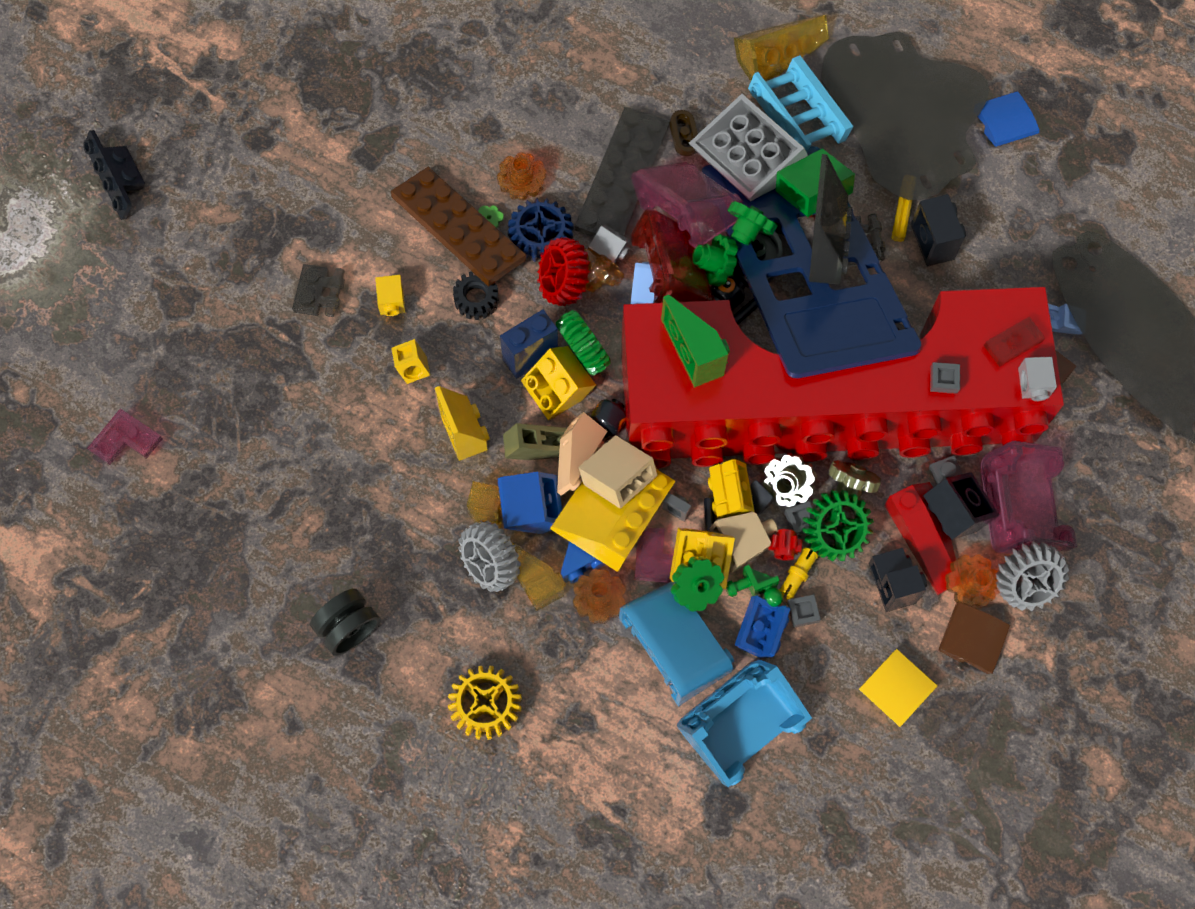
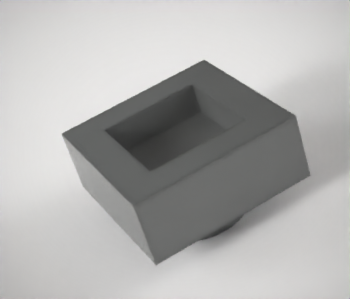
[930,362,960,394]
[929,456,963,485]
[662,493,691,522]
[784,501,812,536]
[787,595,821,628]

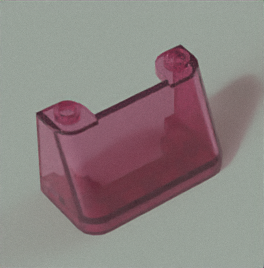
[631,162,743,248]
[981,441,1077,554]

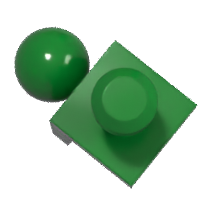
[725,565,783,607]

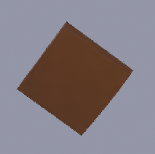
[938,602,1010,674]

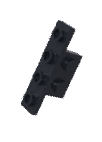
[83,130,145,220]

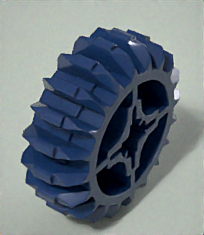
[507,198,574,263]

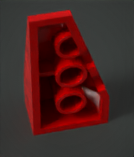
[884,482,961,595]

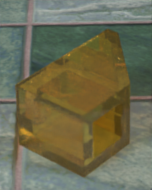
[466,481,502,529]

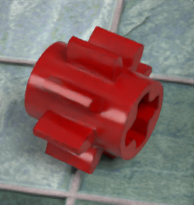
[768,529,802,560]

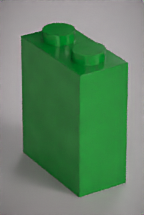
[775,148,855,217]

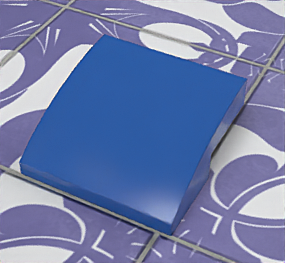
[974,91,1040,147]

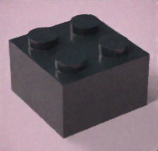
[911,194,966,267]
[923,472,1000,540]

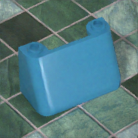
[619,581,735,707]
[677,660,812,787]

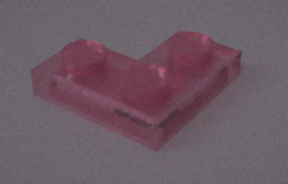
[87,408,163,465]
[634,527,673,583]

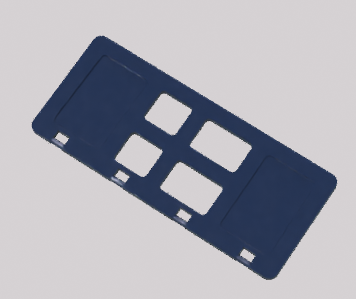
[701,146,921,378]

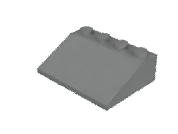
[689,94,808,201]

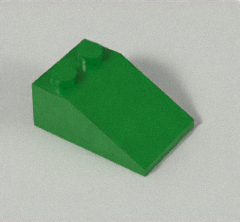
[661,294,730,388]

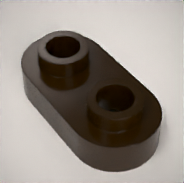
[669,110,698,156]

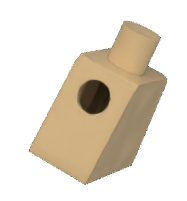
[709,512,777,573]

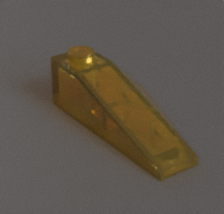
[734,15,829,81]

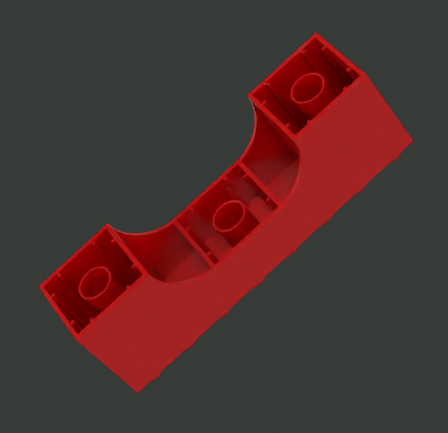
[621,287,1064,469]

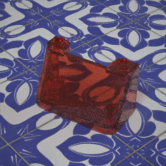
[630,210,715,303]

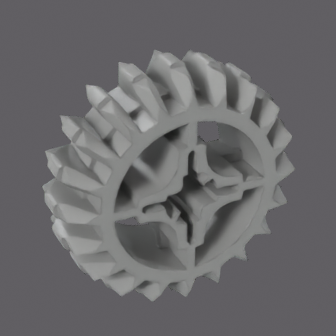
[458,520,521,592]
[996,541,1069,611]

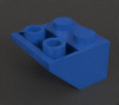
[497,472,562,534]

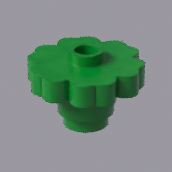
[727,201,777,246]
[693,234,738,287]
[671,556,724,612]

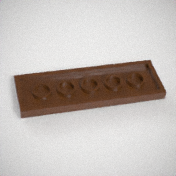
[391,167,526,287]

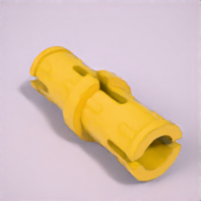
[779,547,818,600]

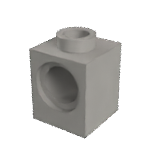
[589,225,630,263]
[1018,357,1057,401]

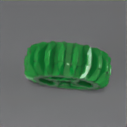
[556,310,611,376]
[802,490,874,561]

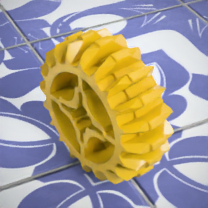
[448,666,522,740]

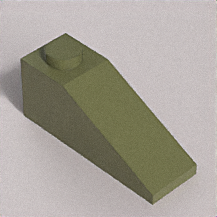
[503,423,567,460]

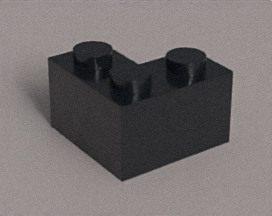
[868,548,927,612]

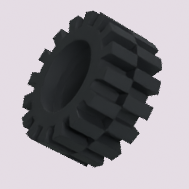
[453,271,499,320]

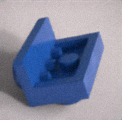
[734,596,790,659]

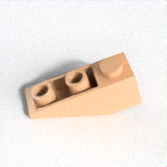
[557,412,607,495]

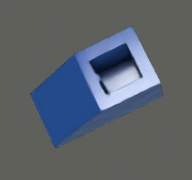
[561,541,606,584]

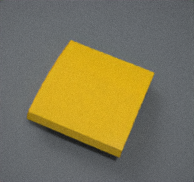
[669,528,735,589]
[859,649,938,727]

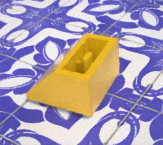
[521,346,596,420]

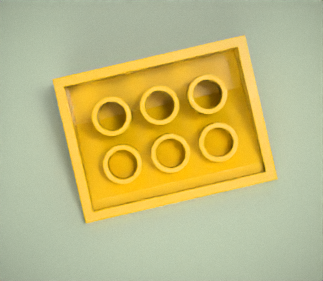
[550,469,675,572]

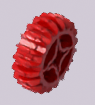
[537,237,590,306]

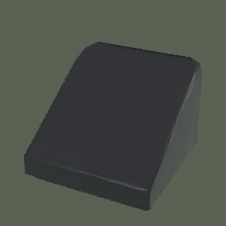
[750,480,774,516]

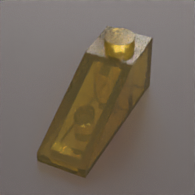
[511,541,566,611]

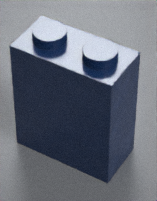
[500,309,558,379]

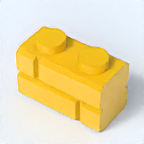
[708,459,754,519]

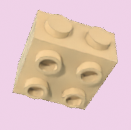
[578,435,657,509]

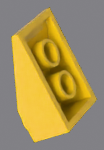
[434,386,490,461]

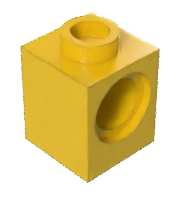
[375,275,405,316]
[391,339,430,384]

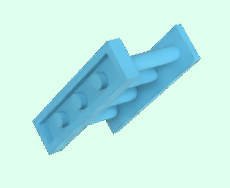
[748,55,853,152]

